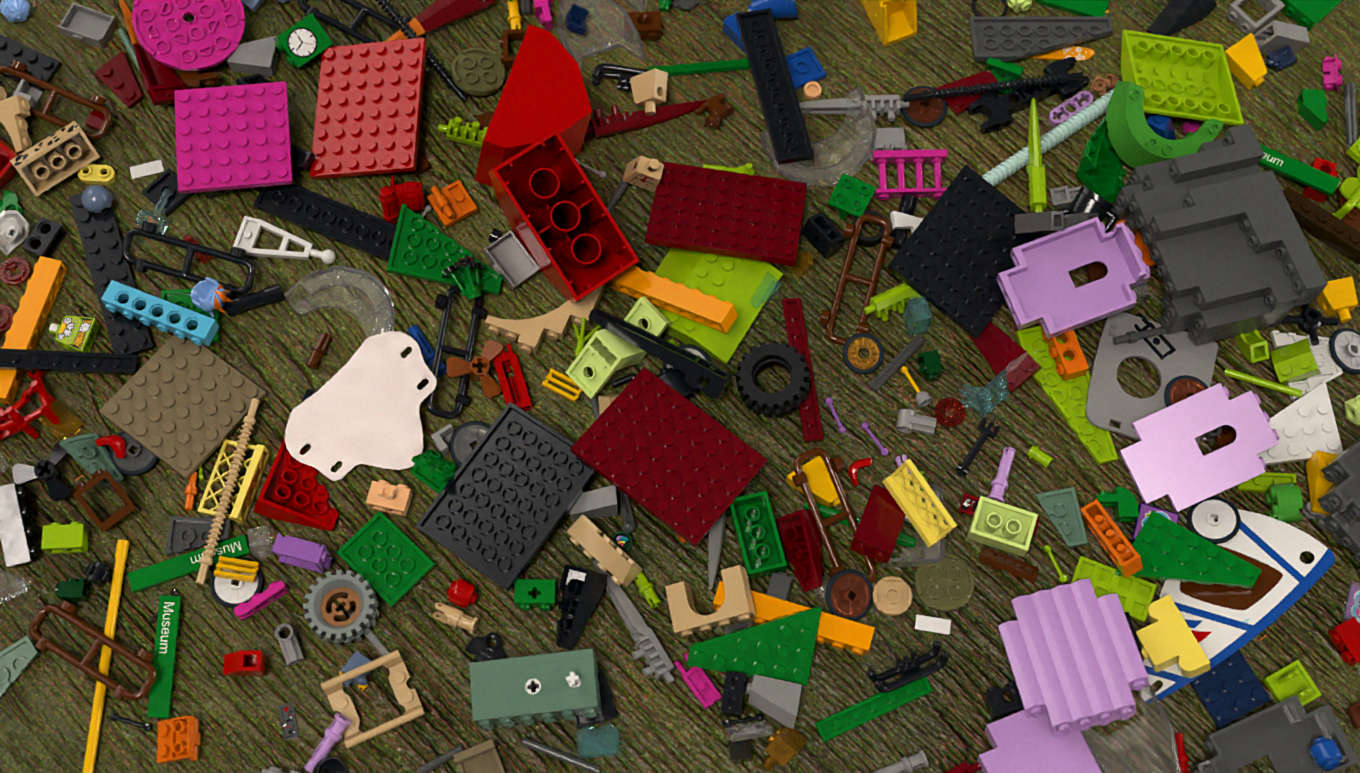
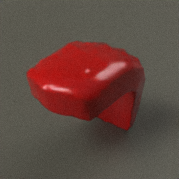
[95,434,126,459]
[847,457,873,487]

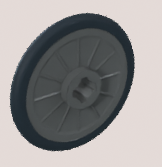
[449,421,491,467]
[109,431,159,476]

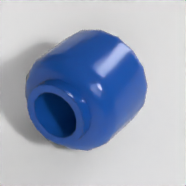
[1310,737,1342,770]

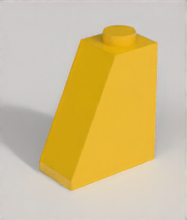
[1225,33,1267,90]
[786,456,846,507]

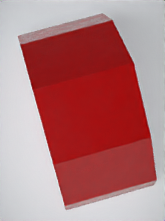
[475,24,592,187]
[489,129,640,303]

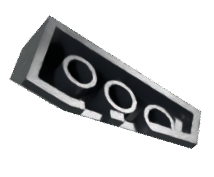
[1146,0,1217,37]
[556,564,608,650]

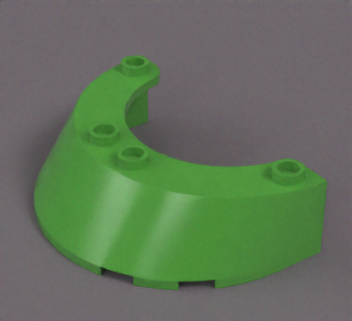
[1106,80,1224,169]

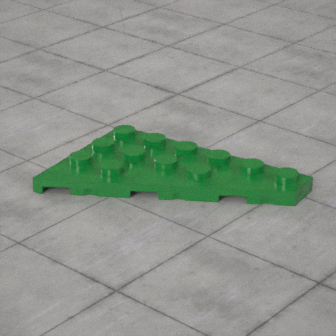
[387,204,502,295]
[1115,511,1262,589]
[687,606,822,686]

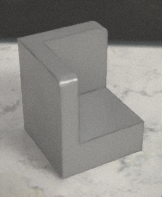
[12,79,44,109]
[431,424,454,457]

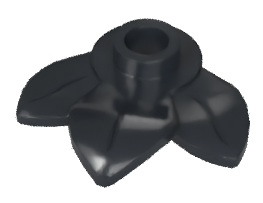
[465,633,505,662]

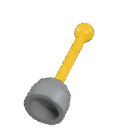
[901,366,933,408]

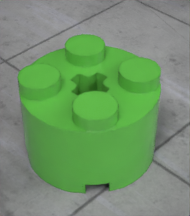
[1264,483,1303,523]

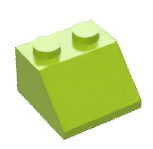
[1270,338,1321,386]

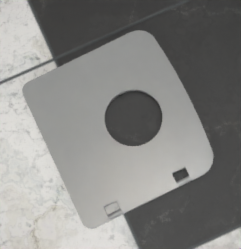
[1085,312,1218,446]

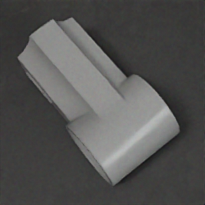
[896,409,936,436]
[275,623,304,666]

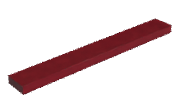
[781,298,824,443]

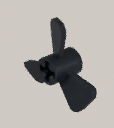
[12,442,72,502]

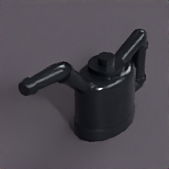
[1027,186,1118,234]
[610,366,698,399]

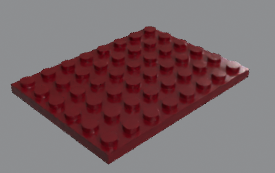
[645,161,807,266]
[570,367,767,547]

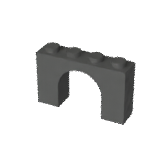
[1014,211,1099,235]

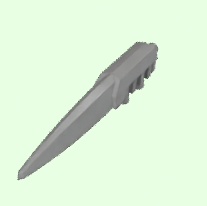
[799,95,909,122]
[707,512,726,590]
[593,558,675,685]

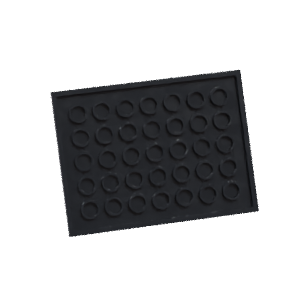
[886,165,1047,339]
[415,402,597,592]

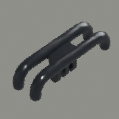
[592,63,650,93]
[867,640,948,693]

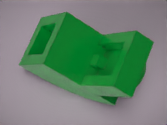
[1093,486,1139,522]

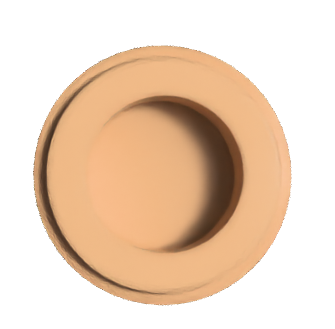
[803,81,822,100]

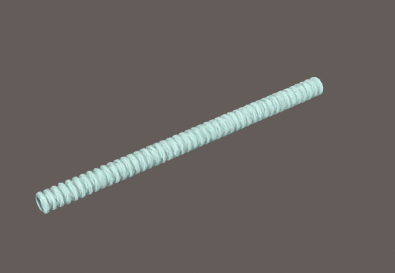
[982,88,1114,186]

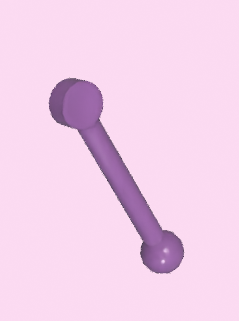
[825,397,846,434]
[861,422,889,456]

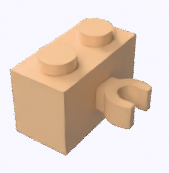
[366,480,413,517]

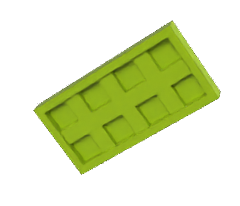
[1070,556,1157,623]

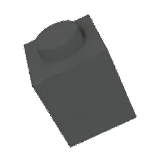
[766,572,792,601]

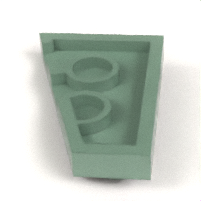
[59,432,123,487]
[1035,487,1088,549]
[0,636,39,698]

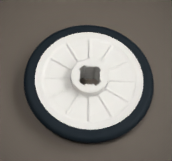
[1187,496,1241,544]
[210,557,263,609]

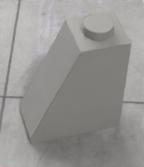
[1254,20,1310,54]
[226,36,280,77]
[566,485,618,521]
[746,674,802,729]

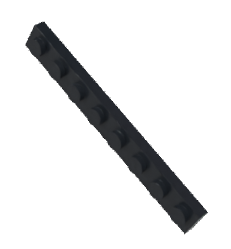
[0,348,137,375]

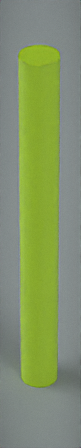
[1224,368,1303,398]

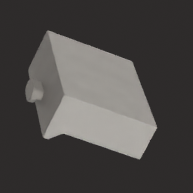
[57,3,118,49]
[483,230,540,291]

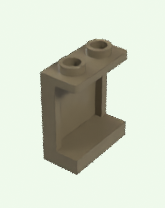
[453,739,505,773]

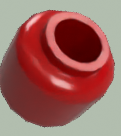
[446,579,478,608]

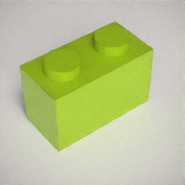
[41,522,89,554]

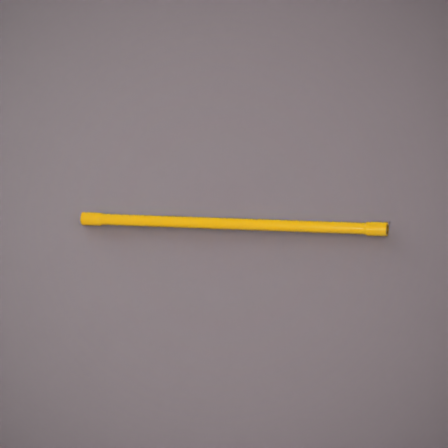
[82,539,130,773]

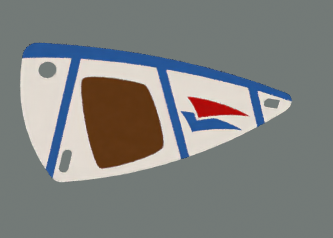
[1141,509,1335,703]

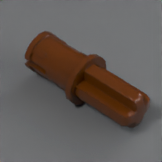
[305,333,331,370]

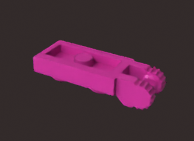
[233,580,289,620]
[673,653,722,710]

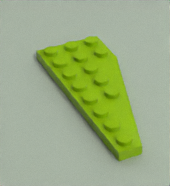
[1015,326,1118,465]

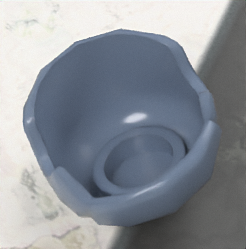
[81,185,113,213]

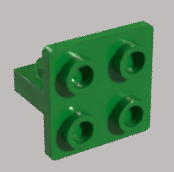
[984,57,1024,95]
[828,173,876,221]
[410,450,458,494]

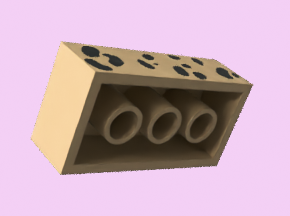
[10,121,100,197]

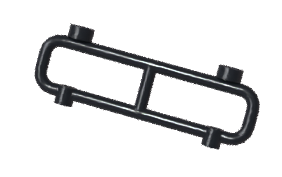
[298,0,411,43]
[122,221,256,297]
[418,285,486,419]

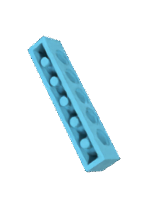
[101,280,219,347]

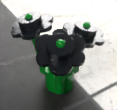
[442,256,487,300]

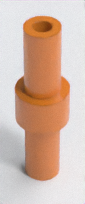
[185,472,198,511]

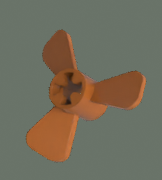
[446,340,503,398]

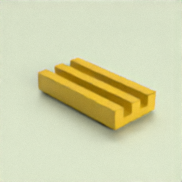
[542,368,582,403]
[214,556,260,583]

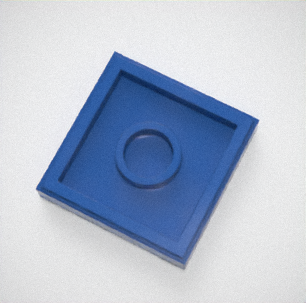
[785,46,826,91]

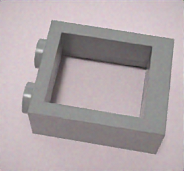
[1225,0,1285,35]

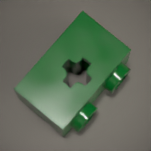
[514,579,556,611]

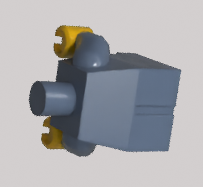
[339,651,373,691]

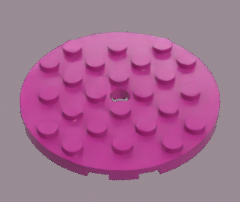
[132,0,245,71]

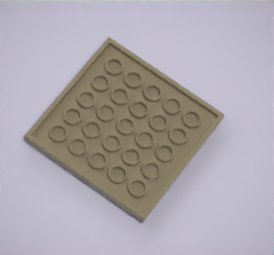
[99,335,267,480]

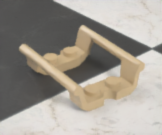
[321,650,425,749]

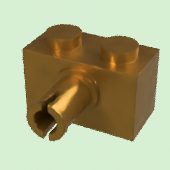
[762,726,808,771]

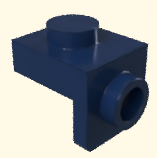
[565,4,589,35]
[1266,45,1297,72]

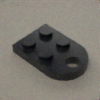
[575,667,617,730]

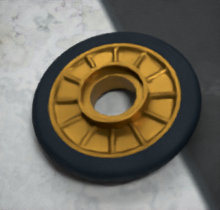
[842,333,884,374]

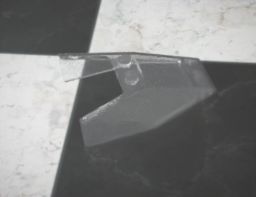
[557,0,645,71]
[1080,683,1181,773]

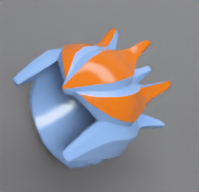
[190,277,232,318]

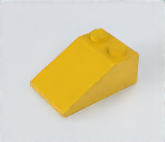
[1306,450,1339,515]

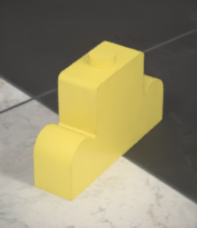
[1136,595,1210,678]

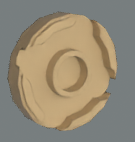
[873,576,912,617]

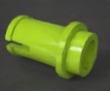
[1026,445,1053,468]

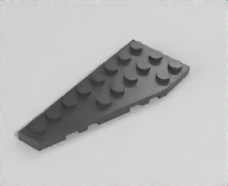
[969,16,1113,61]

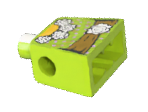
[49,316,100,353]

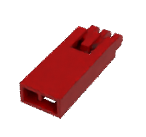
[493,343,533,411]

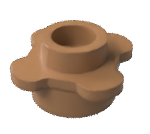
[1090,75,1111,96]

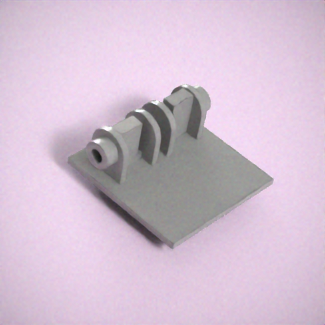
[868,128,907,161]

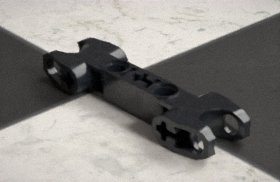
[967,57,1090,134]

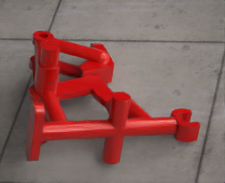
[0,371,60,440]

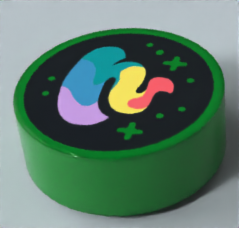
[612,532,632,552]

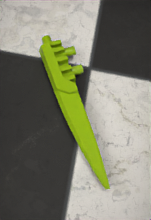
[1026,98,1047,212]
[438,117,488,148]
[864,282,923,321]

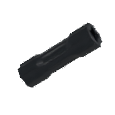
[891,194,917,251]
[224,283,284,317]

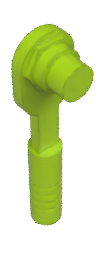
[703,163,755,175]

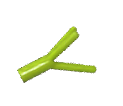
[573,317,602,357]

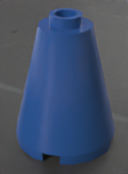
[748,0,798,19]

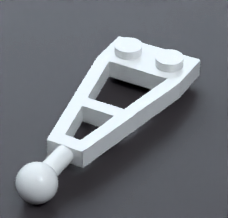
[233,216,336,264]

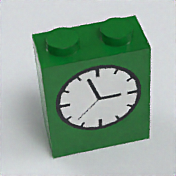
[274,13,333,69]

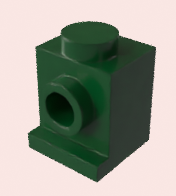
[916,350,942,382]
[55,578,90,602]

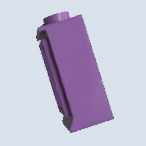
[271,533,332,574]

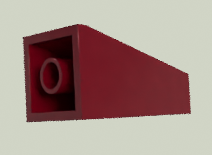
[850,485,906,564]

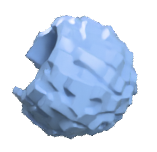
[0,0,30,23]

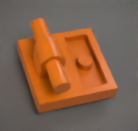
[427,180,478,229]
[157,715,201,764]

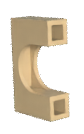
[665,565,756,637]

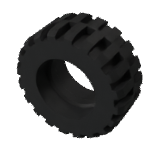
[735,341,810,418]

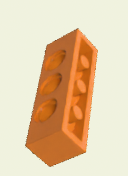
[1037,323,1089,381]
[1080,499,1143,578]

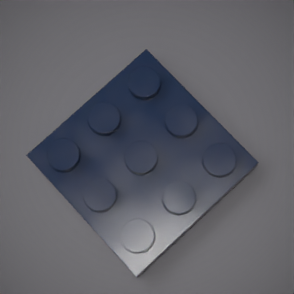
[1189,650,1271,729]

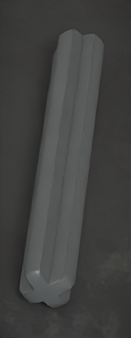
[1344,83,1358,148]
[869,335,924,392]

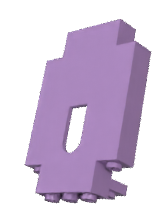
[996,217,1151,339]
[1119,383,1279,513]
[977,710,1102,773]

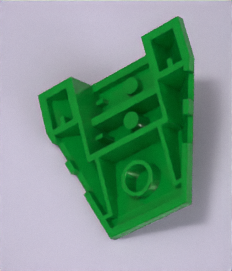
[1076,116,1126,203]

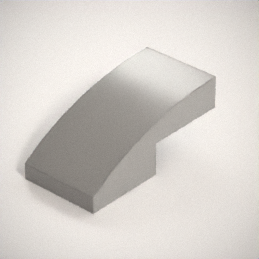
[1049,185,1086,207]

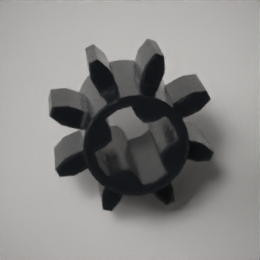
[84,561,112,586]

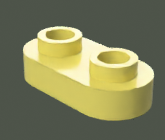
[77,164,116,185]

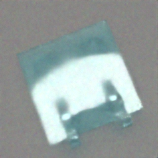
[959,370,1009,418]

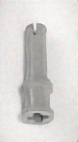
[871,749,929,773]

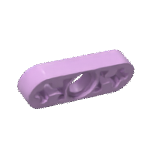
[1047,91,1093,127]

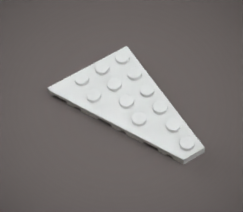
[1257,383,1343,466]

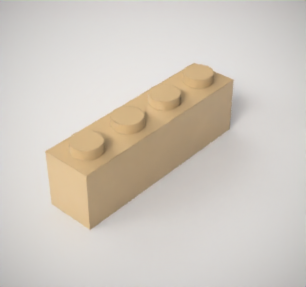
[567,514,643,587]

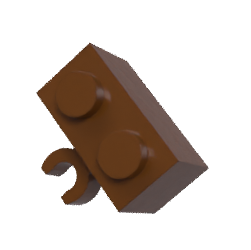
[625,11,661,41]

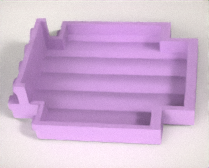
[998,579,1149,736]

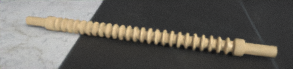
[195,398,260,585]

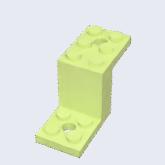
[565,296,670,399]

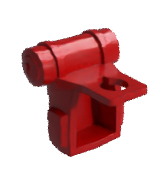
[379,175,425,224]

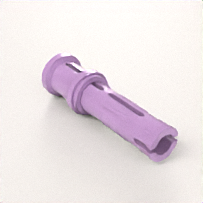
[987,447,1016,503]
[304,713,352,773]

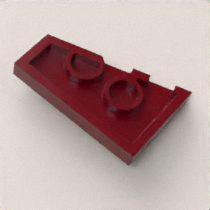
[94,51,144,110]
[935,70,1000,117]

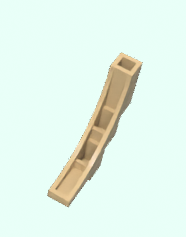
[0,86,32,154]
[485,283,605,354]

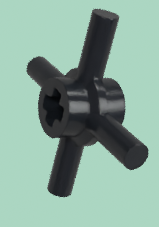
[1281,303,1339,346]

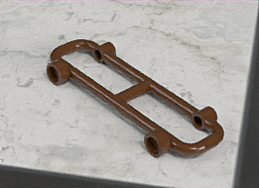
[0,60,112,141]
[819,214,894,346]
[792,448,882,583]
[29,599,157,701]

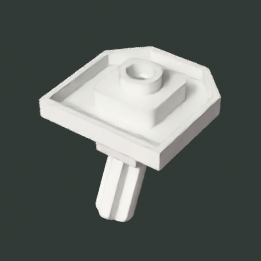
[0,210,30,256]

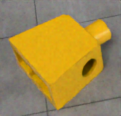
[1316,276,1358,323]

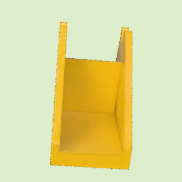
[860,0,917,47]

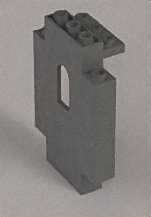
[1191,695,1359,773]

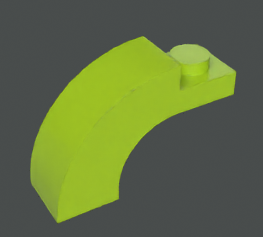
[1234,330,1269,363]

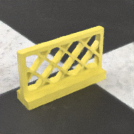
[197,439,271,525]
[882,458,957,548]

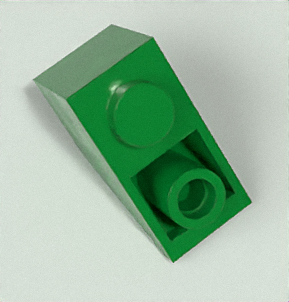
[1297,89,1328,131]

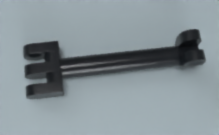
[955,418,1001,477]

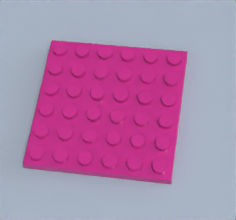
[174,81,293,194]

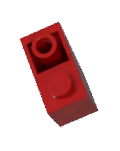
[1328,617,1360,667]
[223,650,266,676]

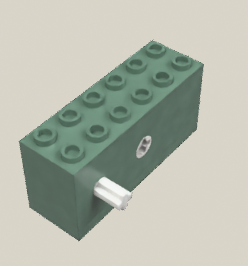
[469,649,602,730]

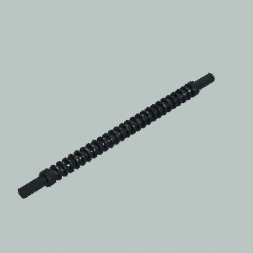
[375,0,468,103]
[903,72,1084,102]

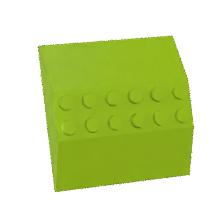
[1121,30,1244,126]
[629,247,783,365]

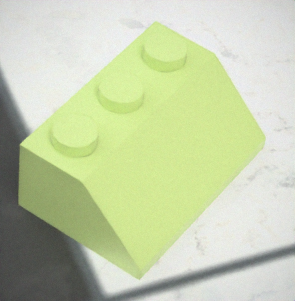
[966,496,1038,557]

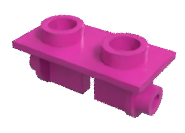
[1322,52,1342,93]

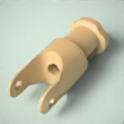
[433,602,479,634]

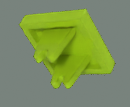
[1263,660,1322,706]

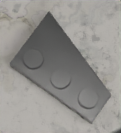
[165,516,232,556]

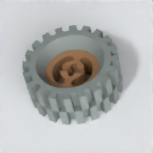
[303,569,379,646]

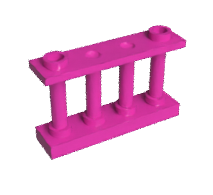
[871,149,947,201]

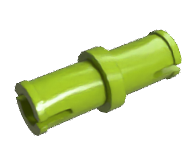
[634,571,662,609]

